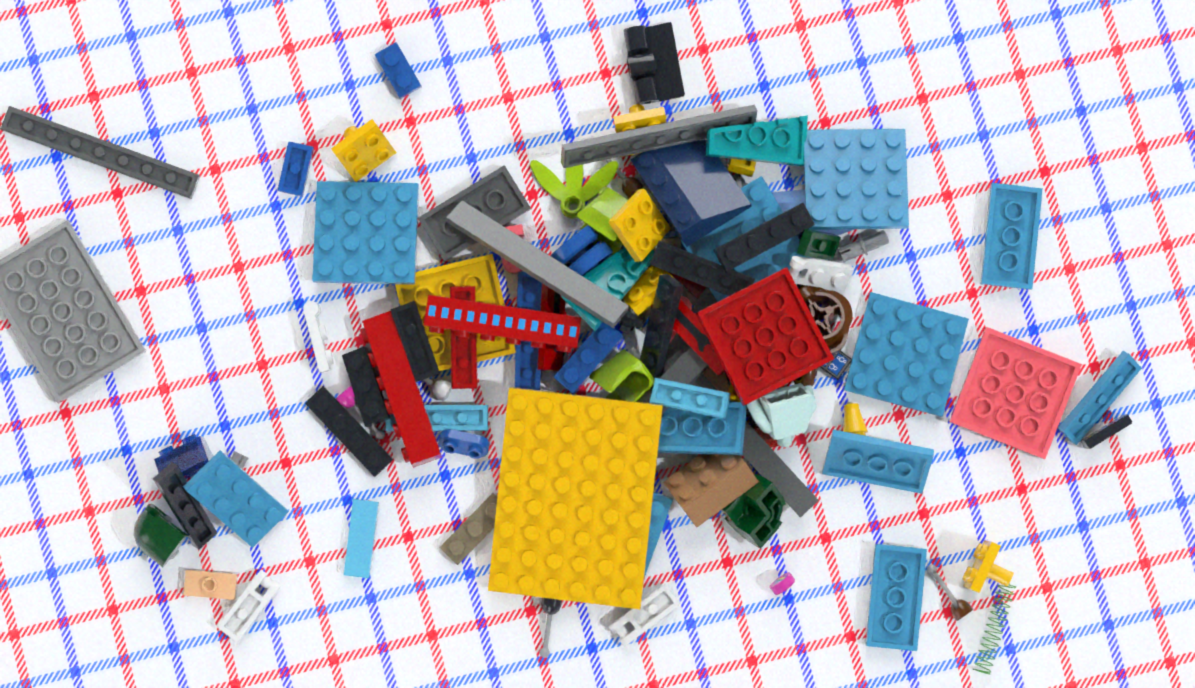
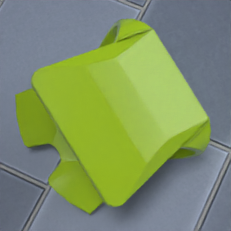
[577,187,628,255]
[589,349,654,402]

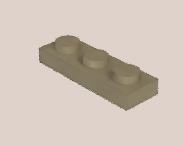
[439,493,497,565]

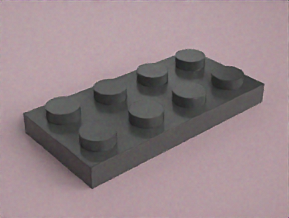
[418,165,531,262]

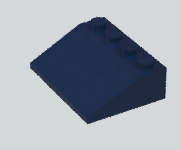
[630,139,752,247]

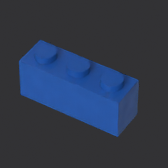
[554,323,624,395]

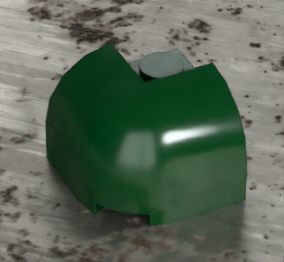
[721,474,786,549]
[133,503,189,568]

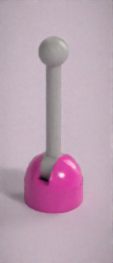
[336,386,385,439]

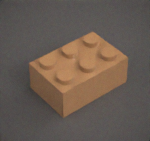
[663,454,759,528]

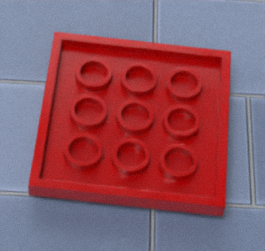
[696,267,834,406]

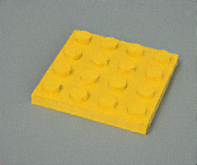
[395,254,516,371]

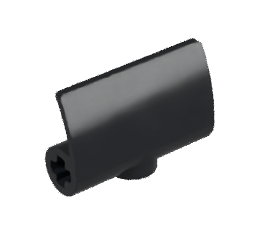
[623,22,685,105]

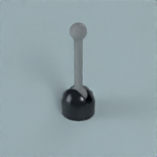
[540,598,562,658]

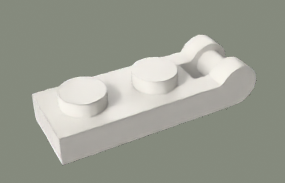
[789,256,854,291]
[303,301,334,373]
[217,570,282,642]
[609,583,681,647]

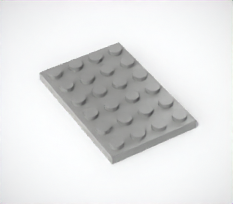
[0,220,147,403]

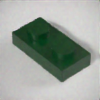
[796,229,841,261]

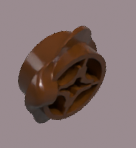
[798,285,853,355]

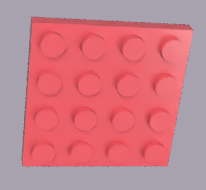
[949,327,1082,459]

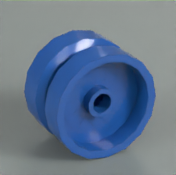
[550,225,613,276]

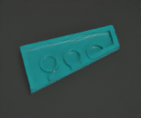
[706,115,808,167]
[561,247,655,331]

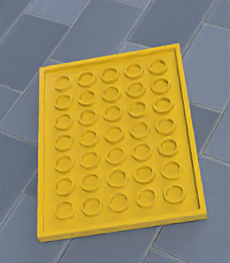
[488,387,663,610]

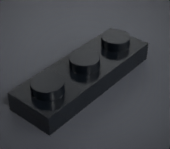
[390,301,440,382]
[342,346,391,427]

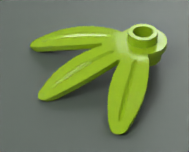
[530,160,619,219]

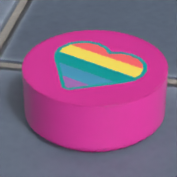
[769,572,795,595]

